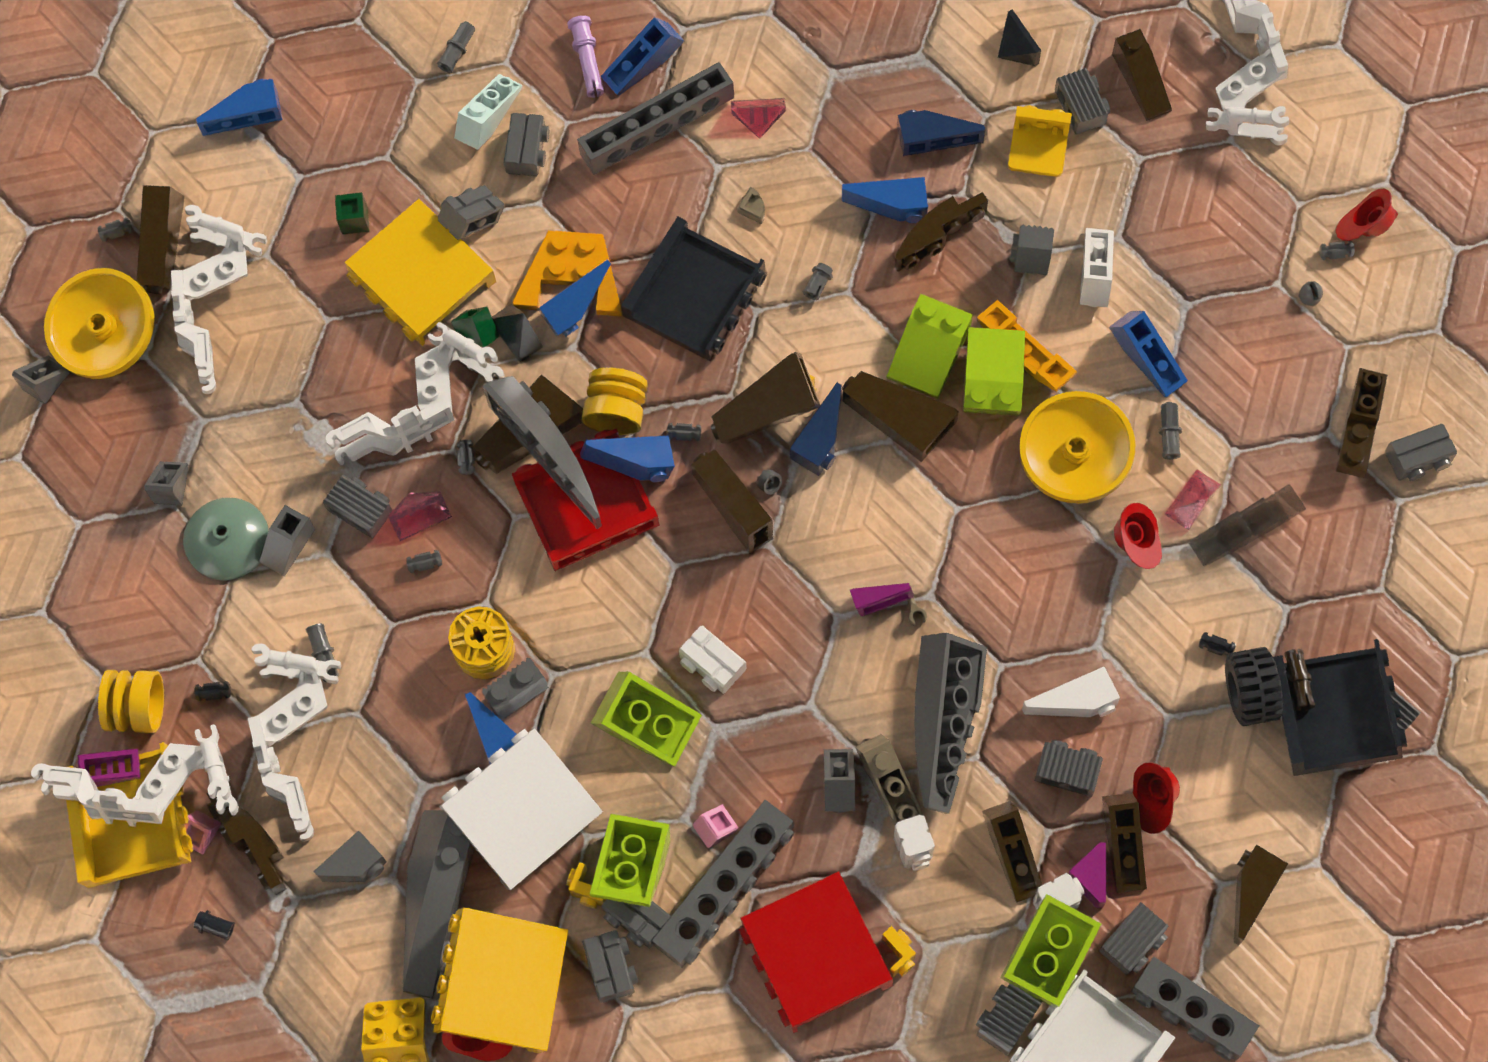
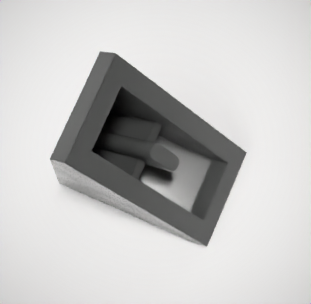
[12,355,70,404]
[144,461,188,506]

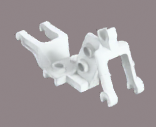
[1206,0,1289,145]
[171,205,267,394]
[326,322,505,465]
[248,643,342,842]
[31,724,239,827]

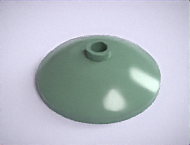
[183,498,269,580]

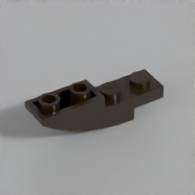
[895,192,988,272]
[1336,368,1388,478]
[207,793,287,895]

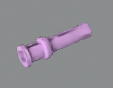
[567,15,604,98]

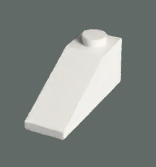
[1080,228,1114,307]
[1022,667,1120,717]

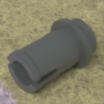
[803,263,833,301]

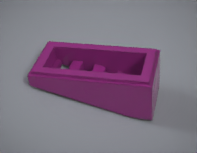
[850,583,914,617]
[77,749,141,787]

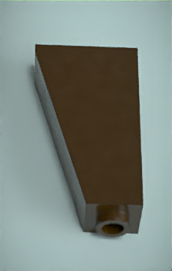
[136,185,184,294]
[711,352,821,444]
[842,371,959,462]
[472,374,583,474]
[691,449,773,554]

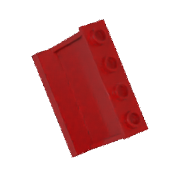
[512,428,660,571]
[738,871,893,1033]

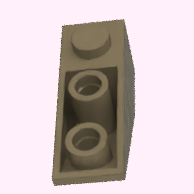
[855,734,924,825]

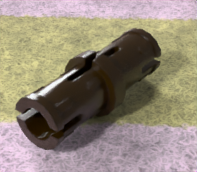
[1284,649,1315,711]

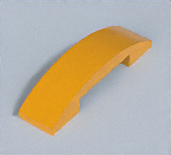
[977,300,1077,392]

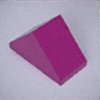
[1068,842,1106,908]

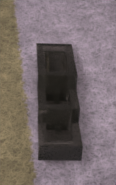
[1188,484,1306,567]

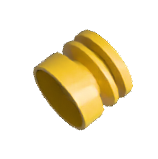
[582,367,648,435]
[448,606,515,679]
[98,670,164,733]

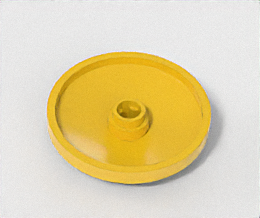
[44,268,154,379]
[1020,391,1136,504]

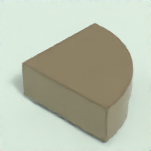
[737,187,765,224]

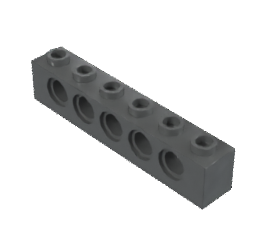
[577,62,734,175]
[652,800,795,968]

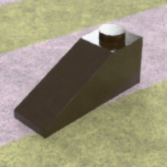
[1112,29,1172,121]
[1102,793,1147,893]
[982,801,1042,903]
[1234,844,1288,945]

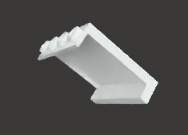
[439,728,603,890]
[1009,970,1175,1062]

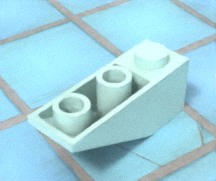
[454,74,522,150]

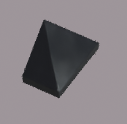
[997,9,1041,66]
[492,304,543,362]

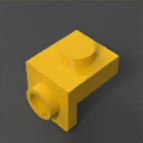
[566,862,607,909]
[882,926,916,978]

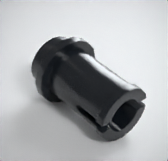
[194,910,235,940]

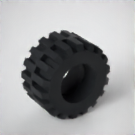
[1225,647,1283,726]

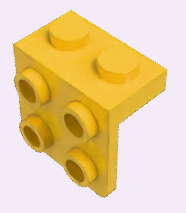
[1008,105,1072,177]
[361,998,429,1062]

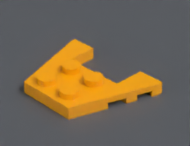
[513,230,622,316]

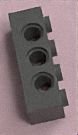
[1131,956,1260,1061]

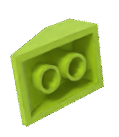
[886,294,973,399]
[963,327,1025,416]
[591,671,702,767]
[590,814,670,907]
[1000,894,1102,1008]

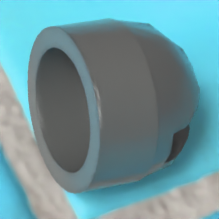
[1299,281,1323,306]
[757,469,782,495]

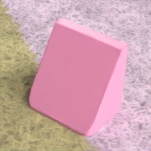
[693,804,739,848]
[185,811,221,854]

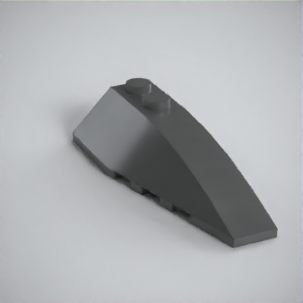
[483,376,602,529]
[914,633,987,814]
[403,810,475,999]

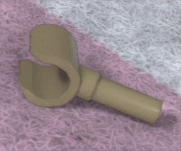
[907,598,927,626]

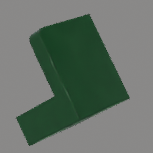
[335,192,370,234]
[451,306,499,348]

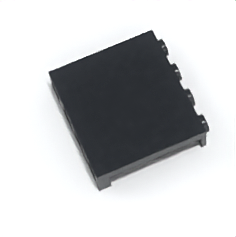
[621,216,767,361]
[1273,639,1407,776]

